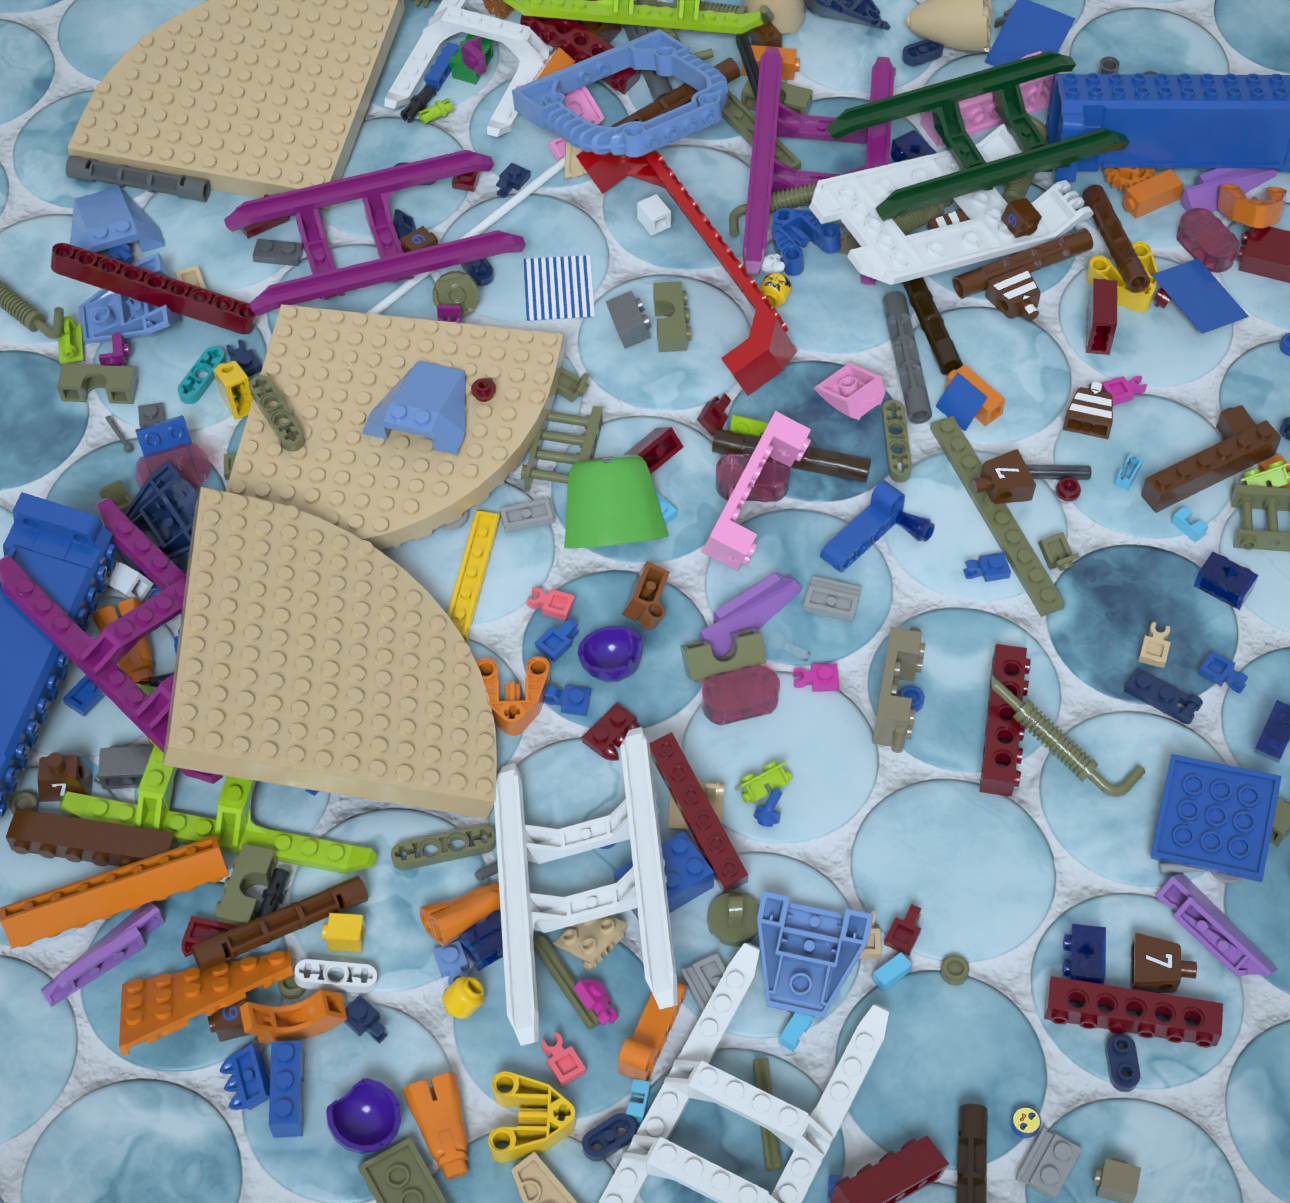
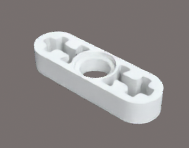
[294,959,377,993]

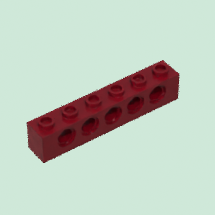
[520,14,641,95]
[979,644,1031,797]
[649,732,748,894]
[1044,976,1223,1048]

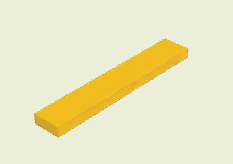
[447,510,501,642]

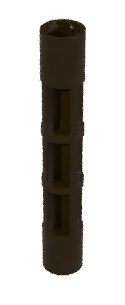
[901,277,963,375]
[712,428,871,483]
[956,1104,988,1203]

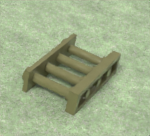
[521,406,603,490]
[1231,485,1290,552]

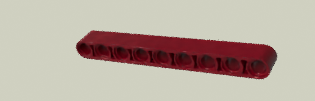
[50,243,256,335]

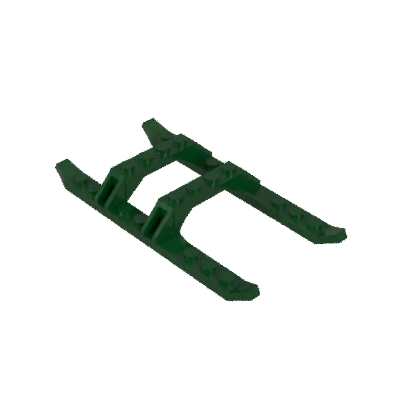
[826,51,1130,221]

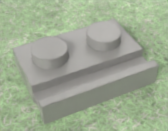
[803,576,862,622]
[681,953,743,1013]
[1016,1128,1082,1202]

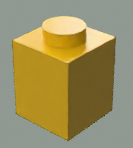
[322,913,366,953]

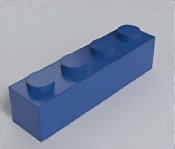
[424,42,459,91]

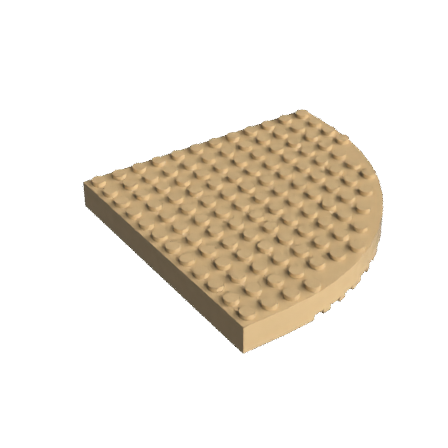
[67,0,405,211]
[225,304,565,550]
[162,487,497,819]

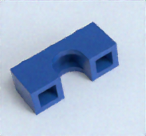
[269,1040,305,1138]

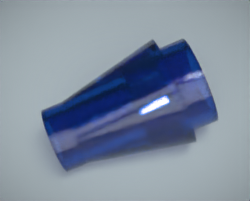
[896,511,935,542]

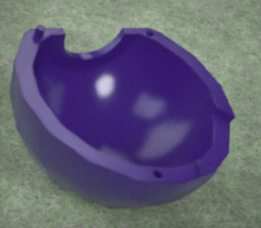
[577,626,643,682]
[326,1078,401,1154]

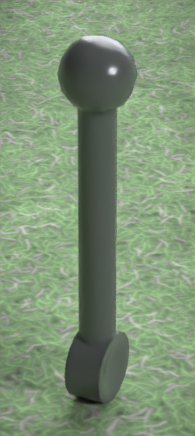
[105,415,133,453]

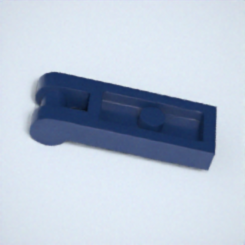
[1124,668,1203,724]

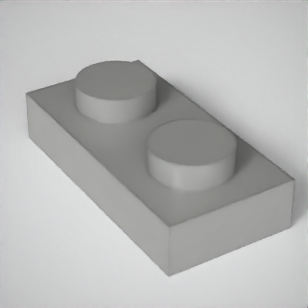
[500,498,554,533]

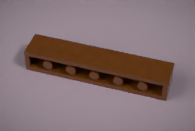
[1141,420,1281,513]
[6,809,179,867]

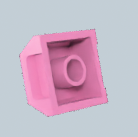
[814,362,886,420]

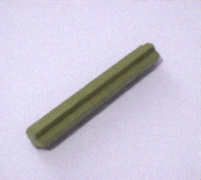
[533,935,600,1029]
[753,1058,782,1171]

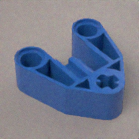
[772,208,841,276]

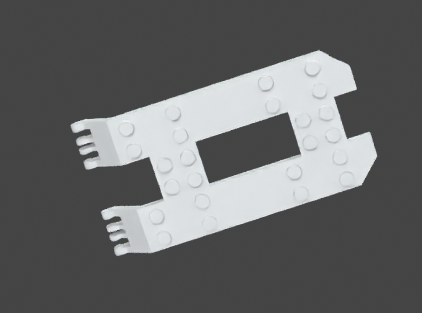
[809,123,1094,285]

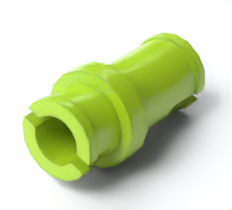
[418,98,454,125]

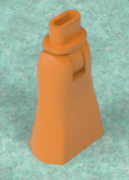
[93,598,154,685]
[419,883,501,947]
[402,1072,468,1180]

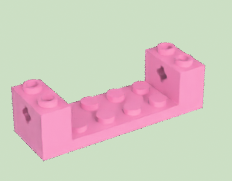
[920,51,1059,147]
[702,411,811,571]

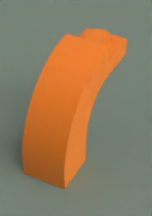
[240,989,347,1044]

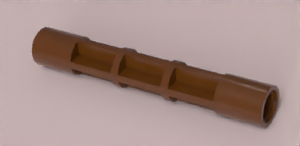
[611,57,741,127]
[1082,185,1150,293]
[953,228,1093,299]
[191,875,368,972]

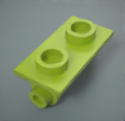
[58,316,84,364]
[730,414,769,437]
[1240,460,1290,487]
[735,761,792,804]

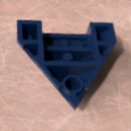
[804,0,891,30]

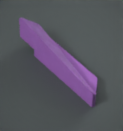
[1180,168,1277,221]
[700,573,802,657]
[1156,873,1278,976]
[41,902,164,1007]

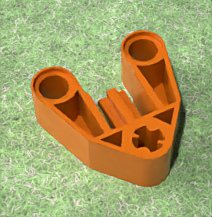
[1217,184,1287,228]
[476,656,551,736]

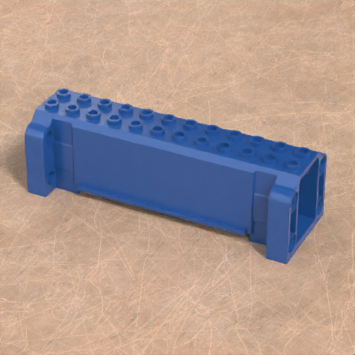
[1045,73,1290,182]
[0,492,117,818]

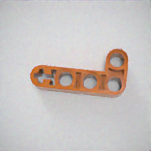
[618,981,688,1081]

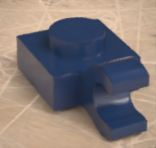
[496,163,530,198]
[344,995,388,1044]

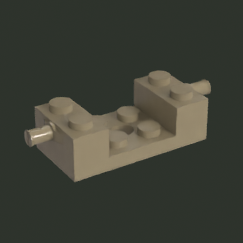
[872,627,926,753]

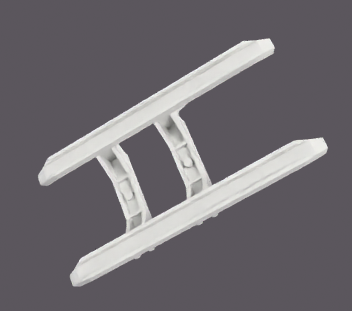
[384,0,556,137]
[494,727,677,1046]
[598,943,890,1203]

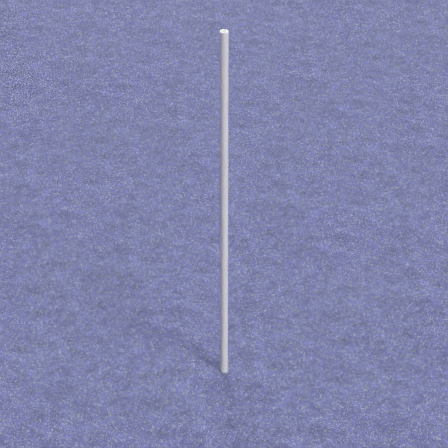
[366,156,565,314]

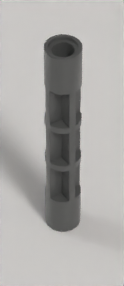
[622,0,673,101]
[65,155,211,202]
[882,291,932,424]

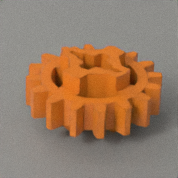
[1104,168,1155,192]

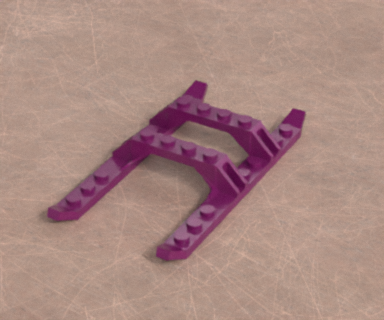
[743,47,895,285]
[224,150,526,316]
[0,497,223,784]

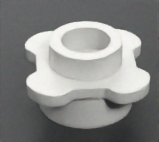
[762,253,785,275]

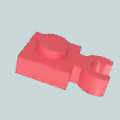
[527,587,575,621]
[541,1032,586,1088]

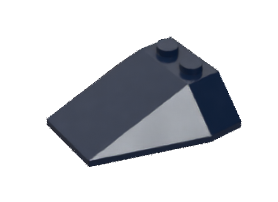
[113,460,199,573]

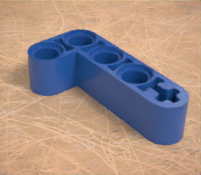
[820,480,905,572]

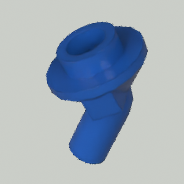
[108,244,134,264]
[753,788,782,827]

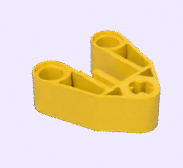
[1086,242,1158,312]
[488,1071,576,1163]

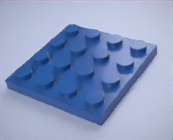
[1150,754,1282,882]

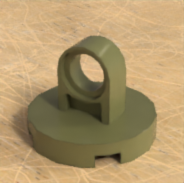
[432,271,479,318]
[707,891,759,947]

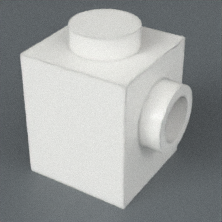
[637,194,671,236]
[107,562,154,602]

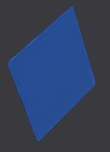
[936,373,987,431]

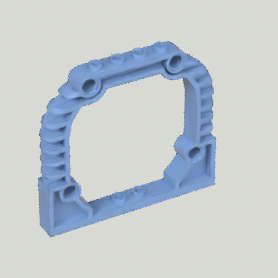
[512,29,729,157]

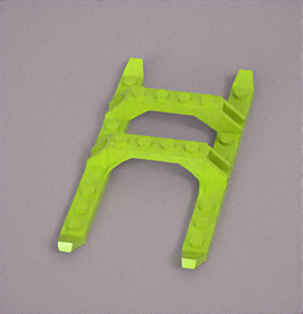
[503,0,764,34]
[59,683,377,874]

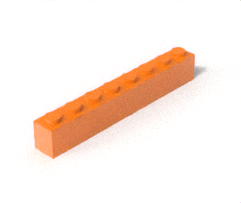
[0,835,229,949]

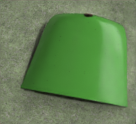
[564,454,669,548]

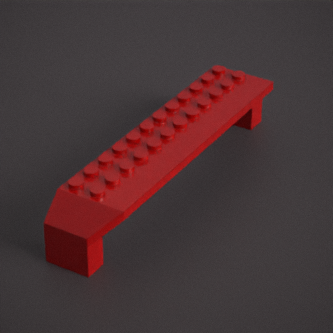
[576,150,797,396]

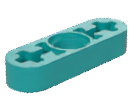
[178,346,226,404]

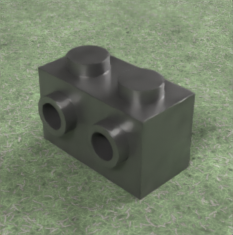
[605,291,652,349]
[98,744,154,790]

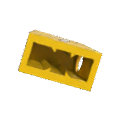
[213,361,253,420]

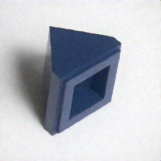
[393,209,416,239]

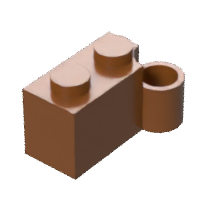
[622,561,670,630]

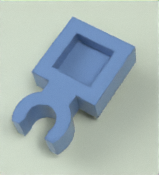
[433,940,469,985]

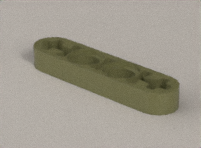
[249,375,305,452]
[882,400,912,483]
[391,825,496,870]

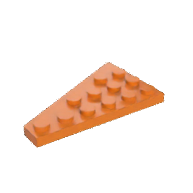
[119,950,294,1056]

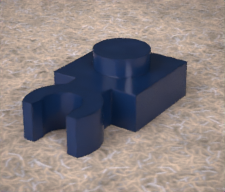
[226,340,262,377]

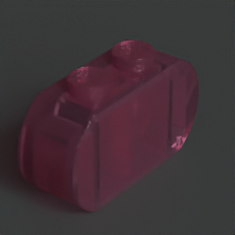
[1176,208,1239,273]
[134,442,210,489]
[715,454,790,503]
[702,665,780,725]

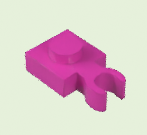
[1102,376,1147,406]
[793,663,839,692]
[573,979,619,1025]

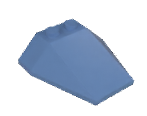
[70,187,165,252]
[79,253,180,344]
[362,360,465,455]
[757,891,874,1019]

